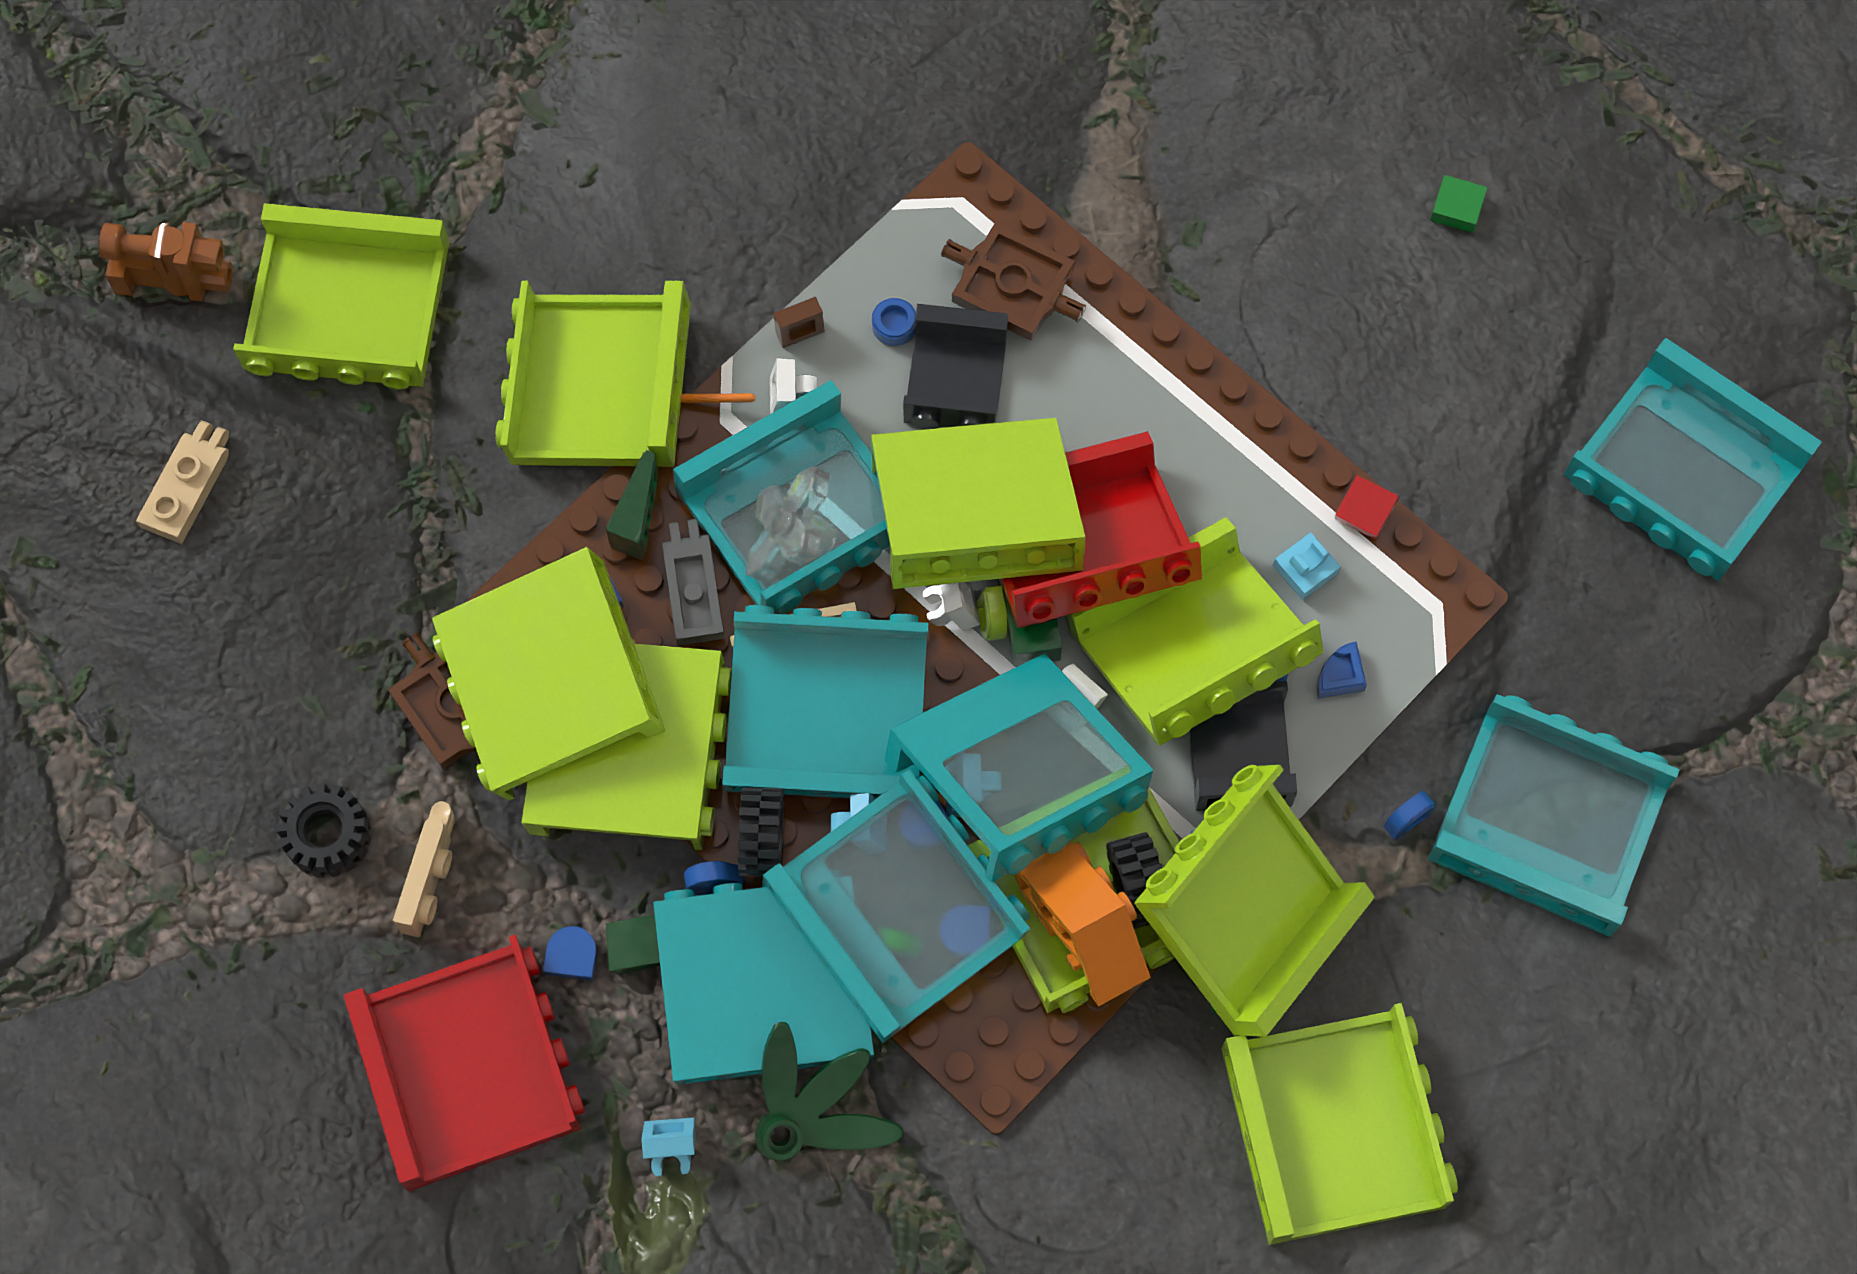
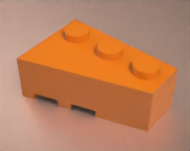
[1014,841,1151,1007]

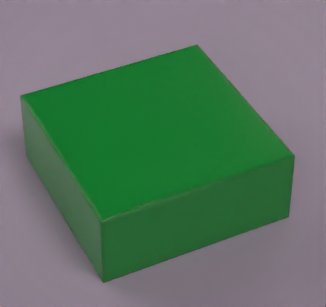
[1430,175,1487,233]

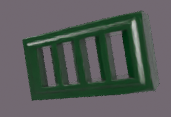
[606,450,659,560]

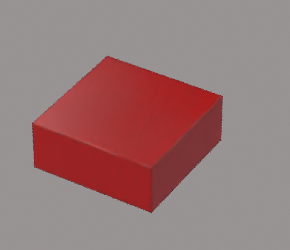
[1335,475,1399,540]

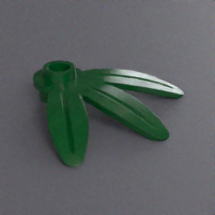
[755,1022,904,1161]

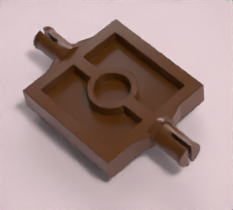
[941,223,1086,341]
[388,633,476,769]

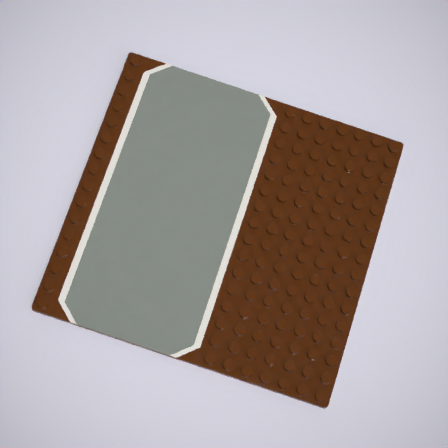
[464,142,1508,1135]

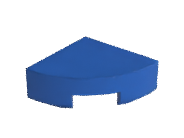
[1317,641,1367,698]

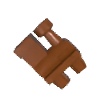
[99,222,234,302]

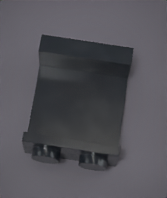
[903,303,1009,430]
[1189,681,1297,811]

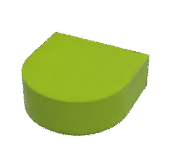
[976,586,1007,641]

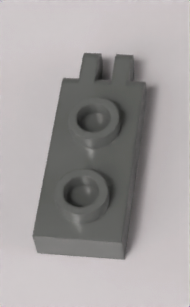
[662,519,725,646]

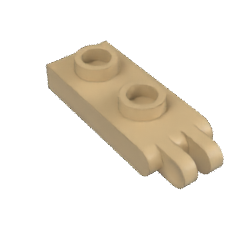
[136,421,229,544]
[393,801,455,938]

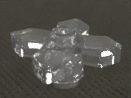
[745,466,837,582]

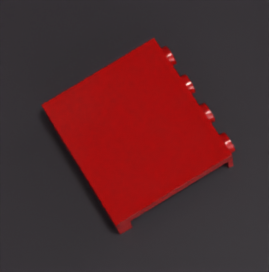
[999,431,1202,628]
[343,934,585,1192]

